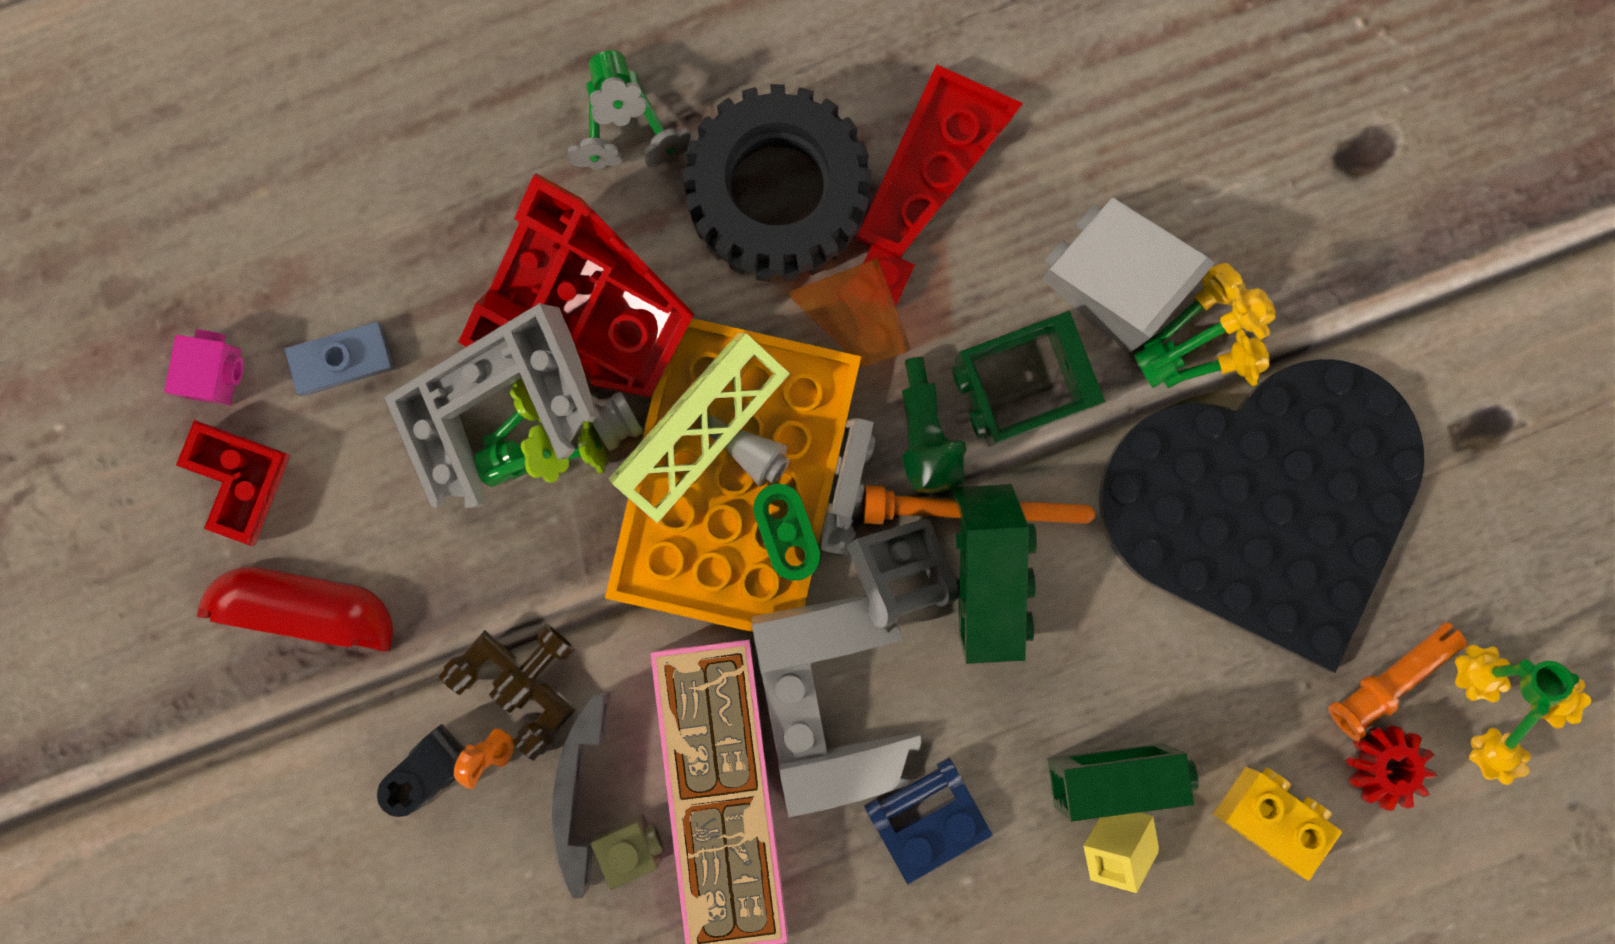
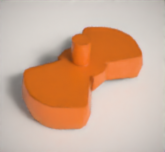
[454,728,514,789]

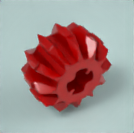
[1345,725,1438,811]

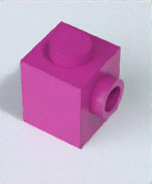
[164,329,244,406]

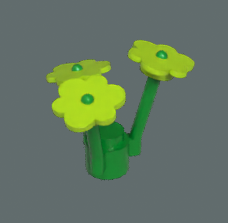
[474,378,609,487]

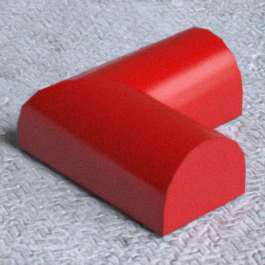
[176,420,290,546]

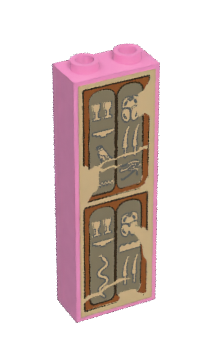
[650,638,788,944]

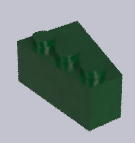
[953,484,1037,664]

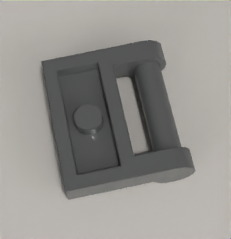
[846,517,959,628]

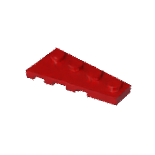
[856,64,1023,258]

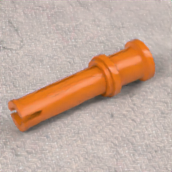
[1328,622,1467,741]

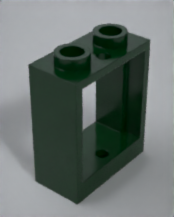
[951,311,1105,447]
[1047,743,1199,822]

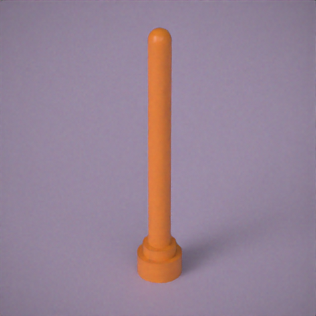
[862,485,1095,524]

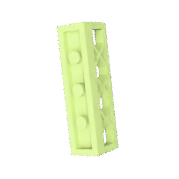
[608,333,790,523]

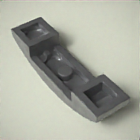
[552,691,610,898]

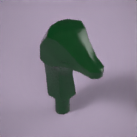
[902,357,967,493]

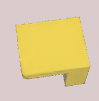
[1083,813,1159,893]

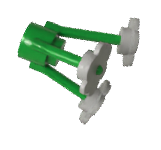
[568,50,693,170]

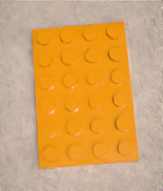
[605,318,861,632]

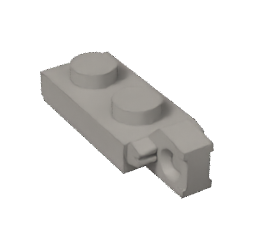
[818,418,875,555]

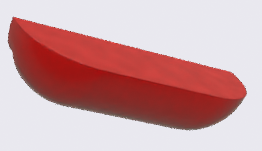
[196,566,393,651]

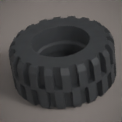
[683,84,871,282]

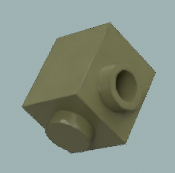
[590,814,665,890]

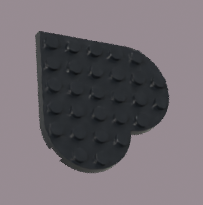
[1099,359,1424,673]

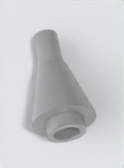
[708,415,790,487]

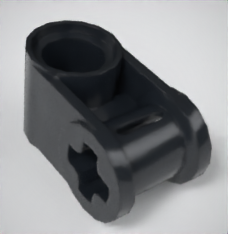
[377,724,465,817]

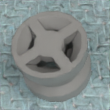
[592,391,644,452]

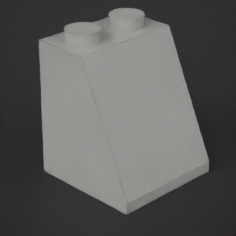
[1042,197,1215,354]

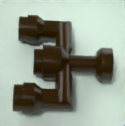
[439,624,575,761]

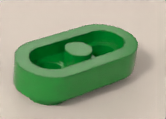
[753,484,820,581]

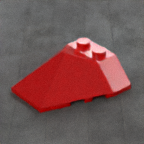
[458,173,695,397]

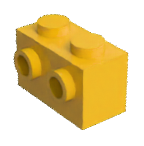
[1213,767,1342,881]

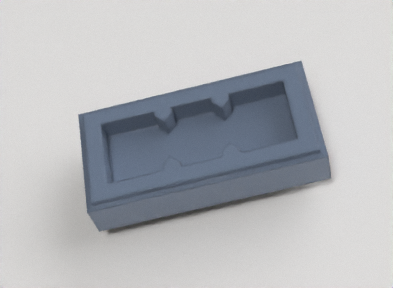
[284,321,395,397]

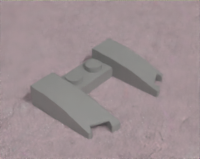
[384,303,596,508]
[751,595,921,818]

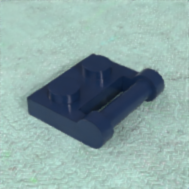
[864,757,993,885]

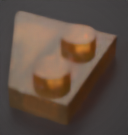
[789,258,911,368]

